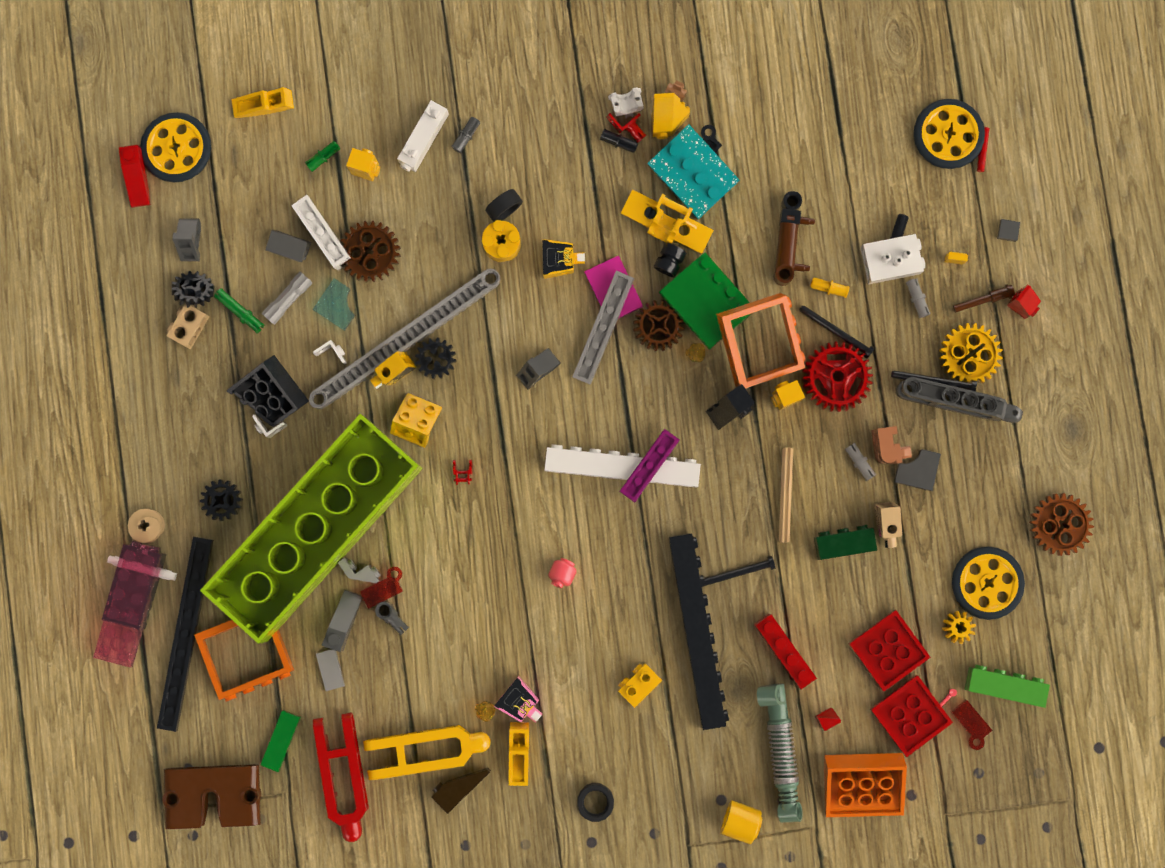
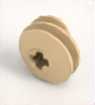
[127,509,165,543]

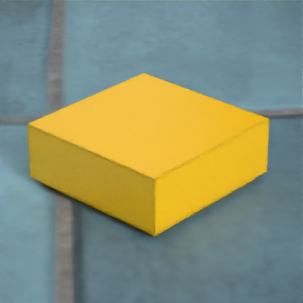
[944,252,968,265]

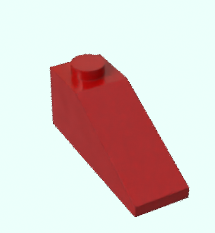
[119,145,151,208]

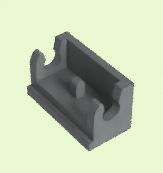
[265,230,312,262]

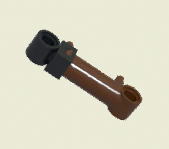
[773,191,815,286]

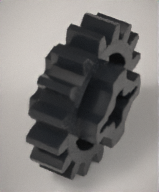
[171,271,214,308]
[199,479,243,521]

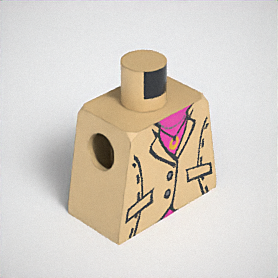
[874,502,902,548]

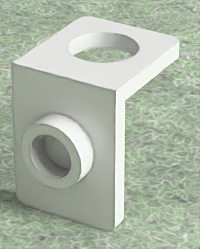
[313,340,347,364]
[252,414,287,438]

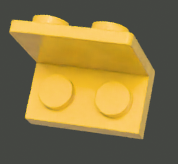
[390,393,442,448]

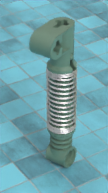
[757,683,803,823]

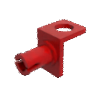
[606,113,646,143]

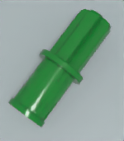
[305,141,340,172]

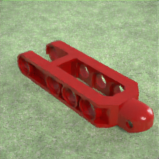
[313,712,369,842]

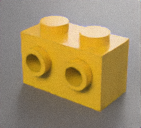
[346,148,380,181]
[771,380,805,410]
[618,663,662,708]

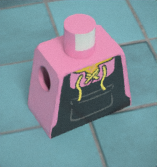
[494,676,543,723]

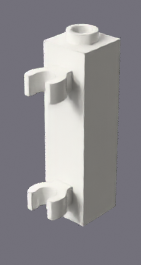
[397,100,449,172]

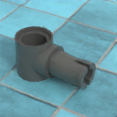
[375,601,409,636]

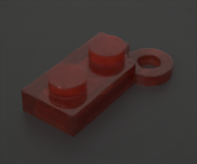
[360,567,404,609]
[951,699,992,750]

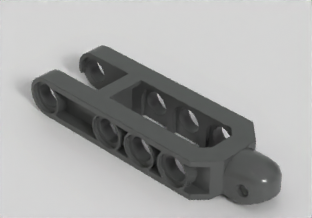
[896,377,1023,423]

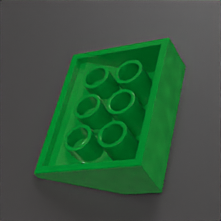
[659,252,752,350]

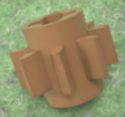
[665,80,687,102]

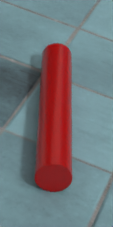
[977,127,990,172]

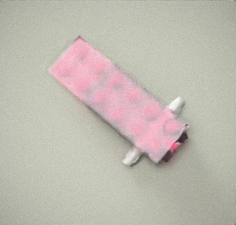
[93,541,177,668]

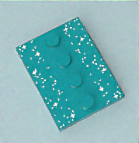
[647,124,740,220]

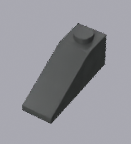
[322,590,363,652]

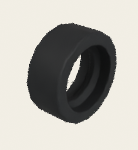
[485,189,523,222]
[577,783,614,822]

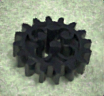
[415,338,457,380]

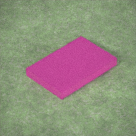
[584,255,643,319]

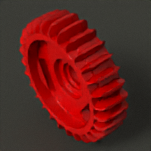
[802,341,873,412]

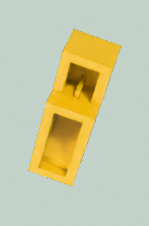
[231,87,294,118]
[509,722,529,786]

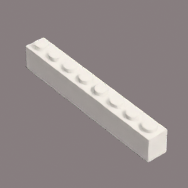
[545,444,701,488]

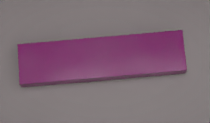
[619,429,680,503]

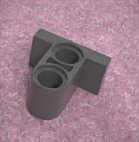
[172,218,201,261]
[516,348,561,390]

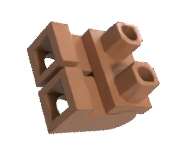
[871,426,912,464]

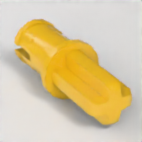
[810,277,849,298]

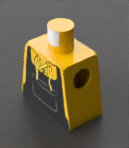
[542,239,585,279]
[370,351,417,389]

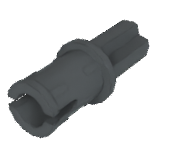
[451,117,480,153]

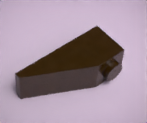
[431,768,491,814]

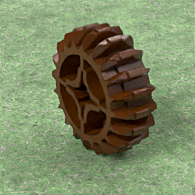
[633,300,685,352]

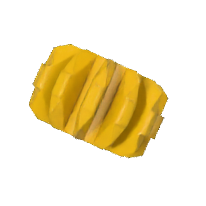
[942,611,976,644]

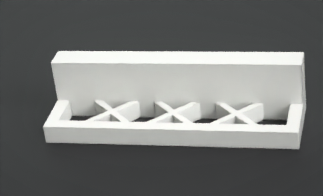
[291,195,351,271]

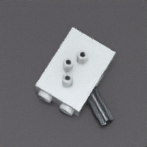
[861,214,925,284]

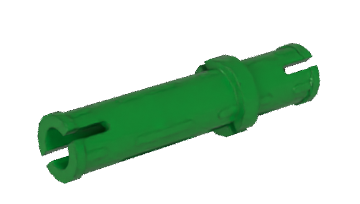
[214,288,265,334]

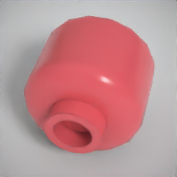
[548,558,577,588]

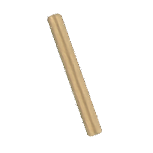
[779,447,793,543]

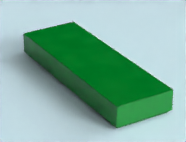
[260,710,301,772]

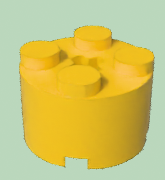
[482,220,521,262]

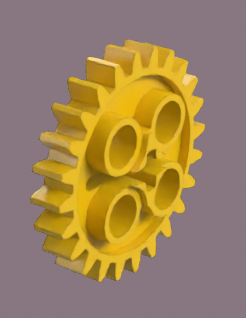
[939,323,1003,383]

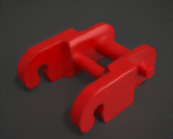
[453,460,472,485]

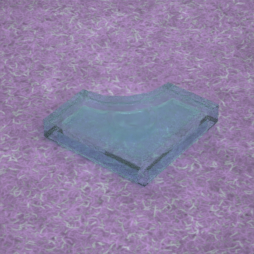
[313,278,355,331]

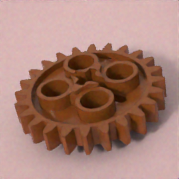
[1029,493,1094,556]

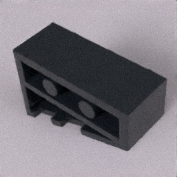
[706,384,755,430]

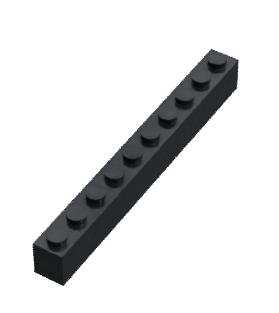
[669,534,729,730]

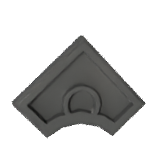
[894,449,941,491]

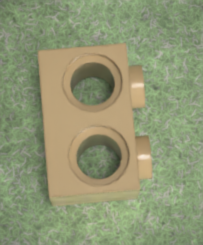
[167,304,209,349]

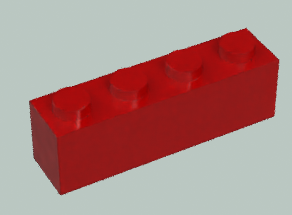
[753,614,817,690]

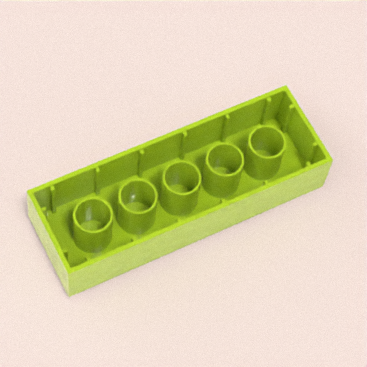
[200,414,423,644]

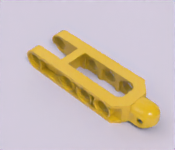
[363,725,491,780]

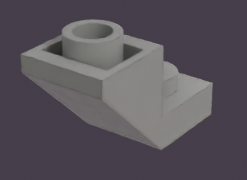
[338,558,381,583]

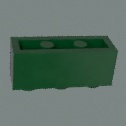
[814,525,878,560]

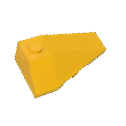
[651,93,690,139]

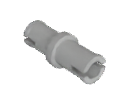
[906,278,931,318]
[845,443,876,481]

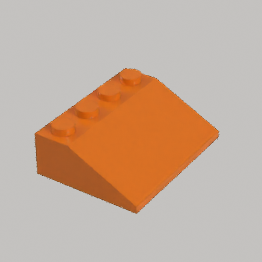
[824,753,907,817]

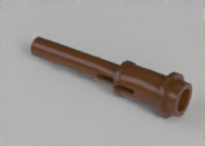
[953,284,1015,313]

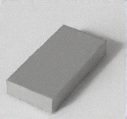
[316,649,345,691]

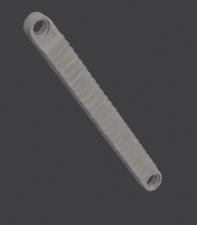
[309,269,500,409]

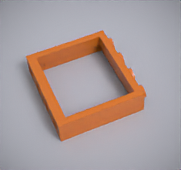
[716,293,806,388]
[194,620,294,702]

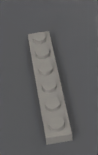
[572,271,635,385]

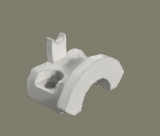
[608,88,643,118]

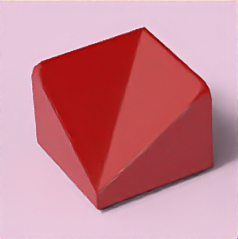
[815,708,841,731]

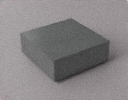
[997,219,1020,242]

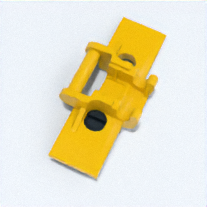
[620,189,714,254]

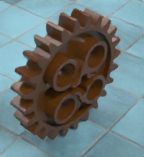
[340,221,401,283]

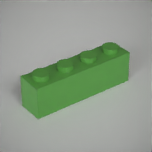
[964,664,1050,708]

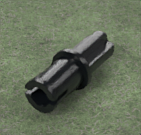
[600,128,638,153]

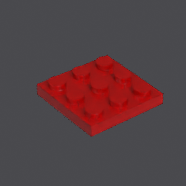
[848,610,931,691]
[870,675,953,757]

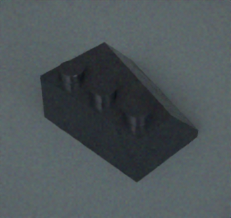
[226,355,309,427]

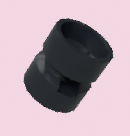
[653,243,687,278]

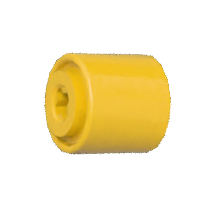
[720,800,762,844]

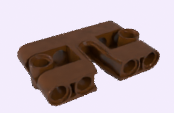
[162,764,262,829]

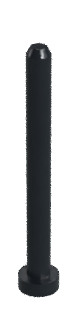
[799,306,875,359]
[891,370,977,392]
[704,556,776,586]

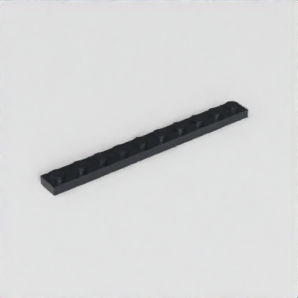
[157,537,214,732]

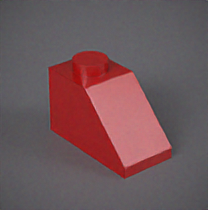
[1007,284,1041,319]

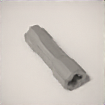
[261,272,312,325]

